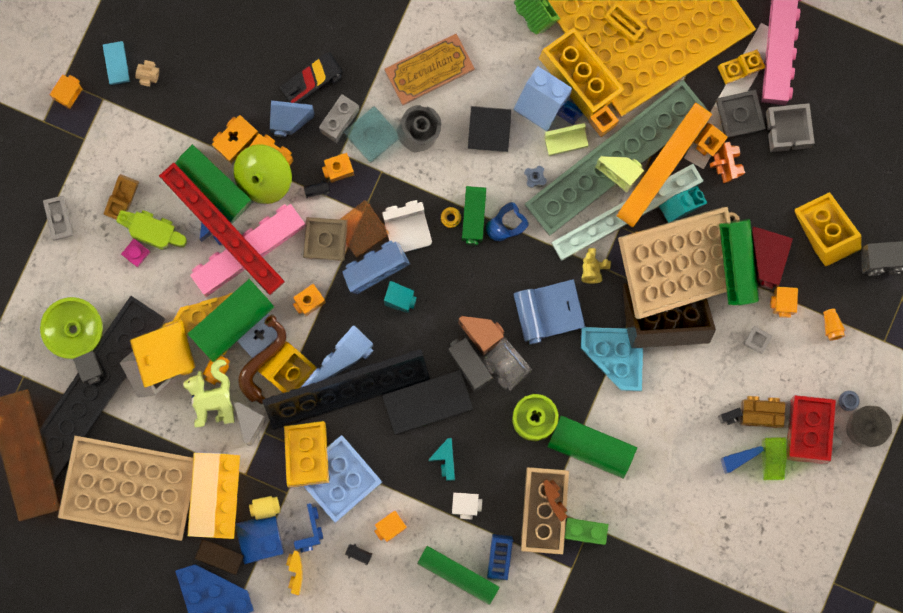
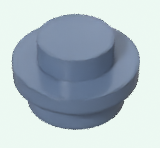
[839,391,860,411]

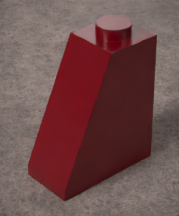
[751,226,793,289]

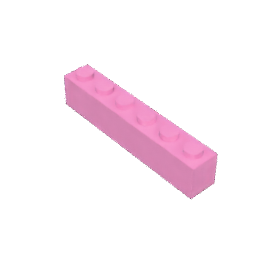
[761,0,801,105]
[190,204,306,297]

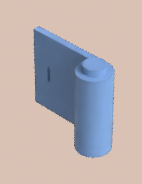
[514,279,585,345]

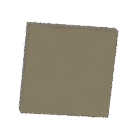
[303,217,348,261]

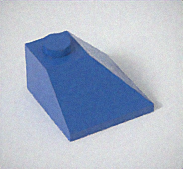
[235,516,285,564]

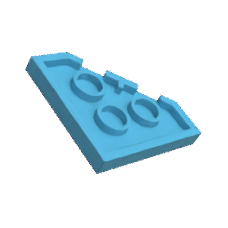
[581,327,643,391]

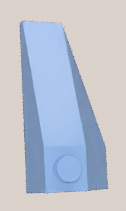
[301,325,373,387]

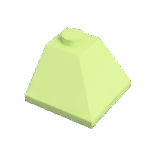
[595,156,644,192]

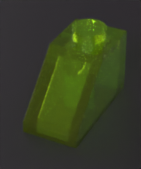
[761,437,787,480]

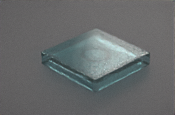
[344,106,399,163]

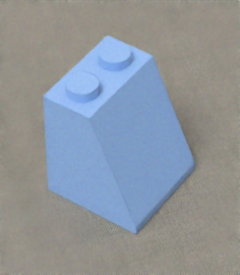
[513,66,572,131]

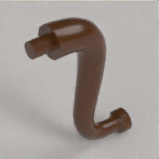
[238,314,287,405]

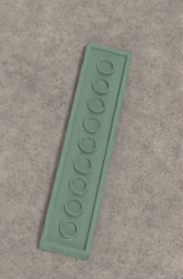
[524,80,707,236]

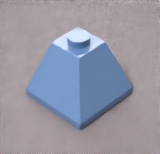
[270,100,314,137]

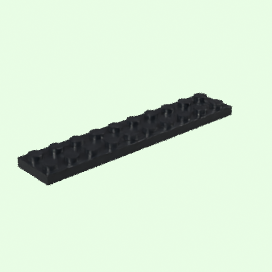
[14,296,166,490]

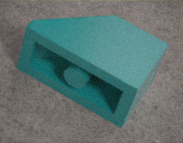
[384,281,417,313]

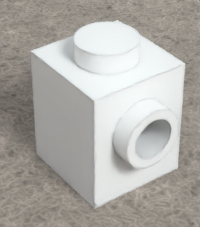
[452,493,482,519]

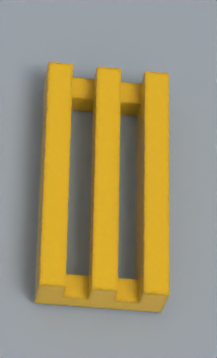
[603,1,647,44]

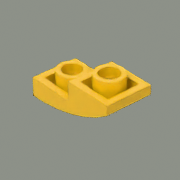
[718,49,765,85]
[286,550,303,595]

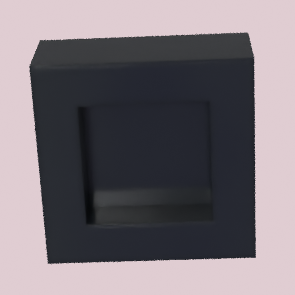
[718,407,743,425]

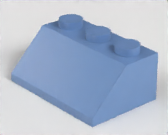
[342,240,410,294]

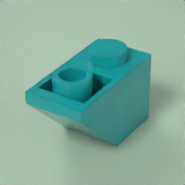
[659,186,707,223]

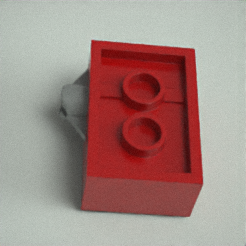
[786,395,842,464]

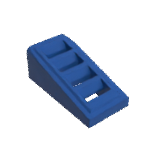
[721,446,764,474]
[487,534,513,580]

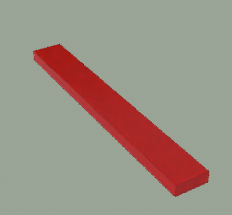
[159,162,285,296]

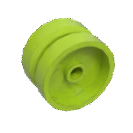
[512,394,559,441]

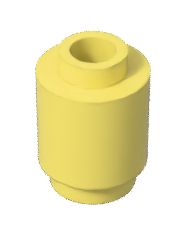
[249,496,281,520]

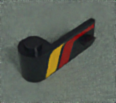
[280,52,344,104]

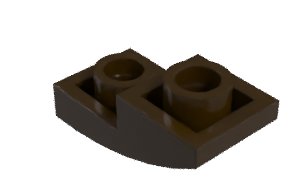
[194,539,244,575]

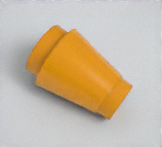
[823,309,846,341]

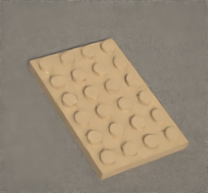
[618,207,731,319]
[58,436,193,541]

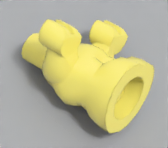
[581,248,611,284]

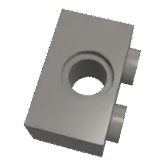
[319,94,359,143]

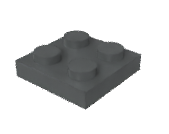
[716,90,766,138]

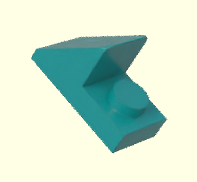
[428,438,455,481]

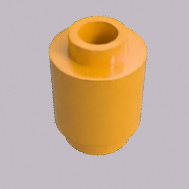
[203,356,230,385]

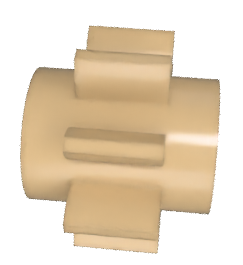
[136,60,159,87]

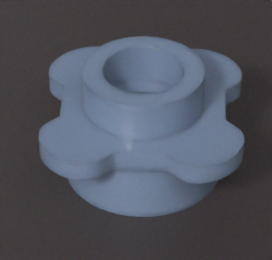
[524,166,547,188]

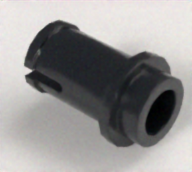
[304,180,330,199]
[345,543,373,565]

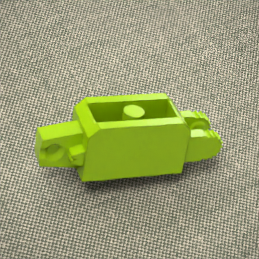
[116,210,187,250]

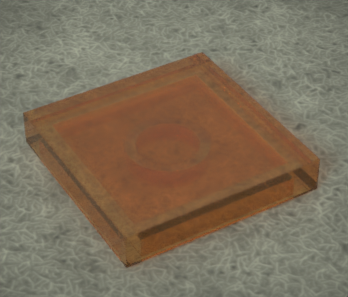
[339,200,390,257]

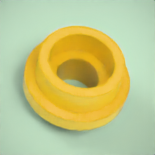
[441,207,461,228]

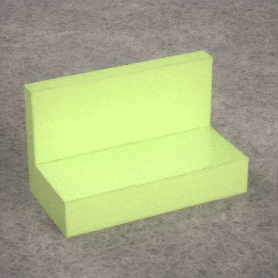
[544,123,589,156]

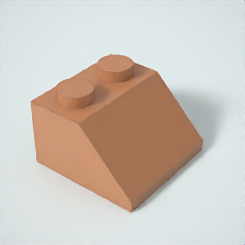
[458,316,504,355]

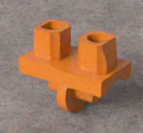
[710,142,745,183]

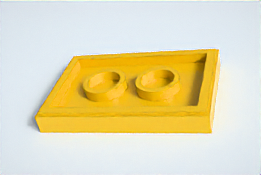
[284,421,329,488]

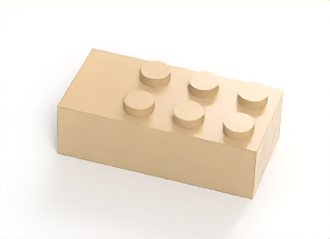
[521,467,569,554]

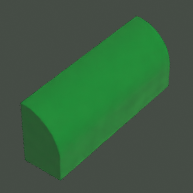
[175,144,253,224]
[719,219,759,306]
[188,279,275,362]
[548,416,638,479]
[417,546,500,605]

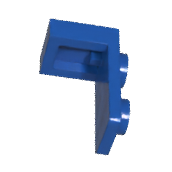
[294,503,324,553]

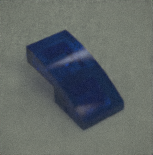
[556,101,583,126]

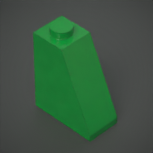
[462,186,487,245]

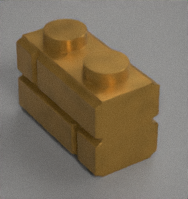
[740,396,785,428]

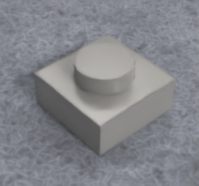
[744,326,772,354]

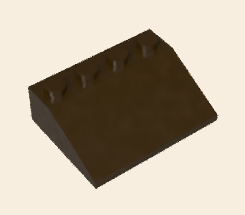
[623,283,716,348]

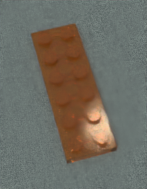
[0,389,60,521]

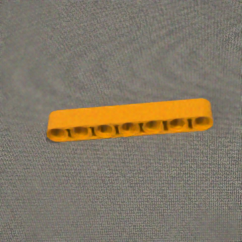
[616,103,712,228]

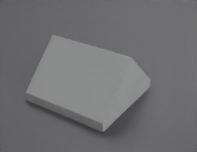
[234,402,267,446]

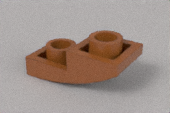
[543,479,568,522]

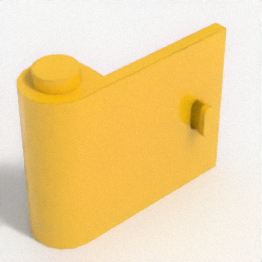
[130,319,196,387]

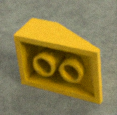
[794,192,861,267]

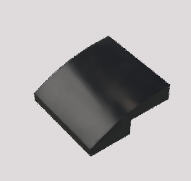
[468,106,511,152]

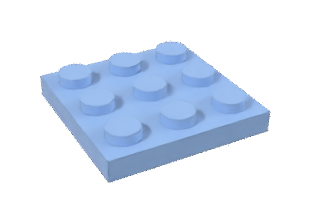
[304,435,382,523]

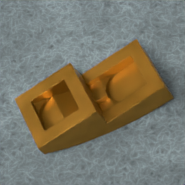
[104,174,139,220]

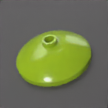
[234,144,292,204]
[40,297,103,359]

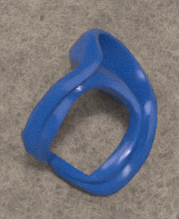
[486,202,529,241]

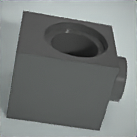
[73,351,105,385]

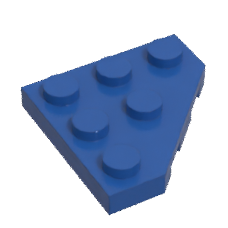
[175,564,254,613]

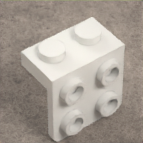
[382,200,432,252]

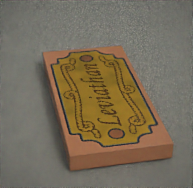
[384,33,475,106]

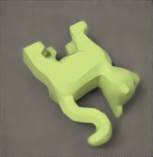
[183,359,235,427]

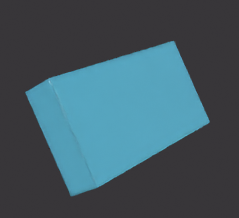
[103,41,130,85]

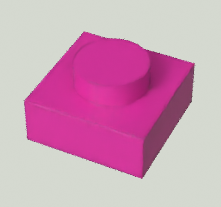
[121,239,150,268]

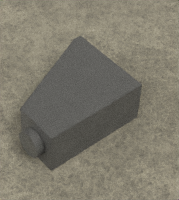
[448,338,493,392]

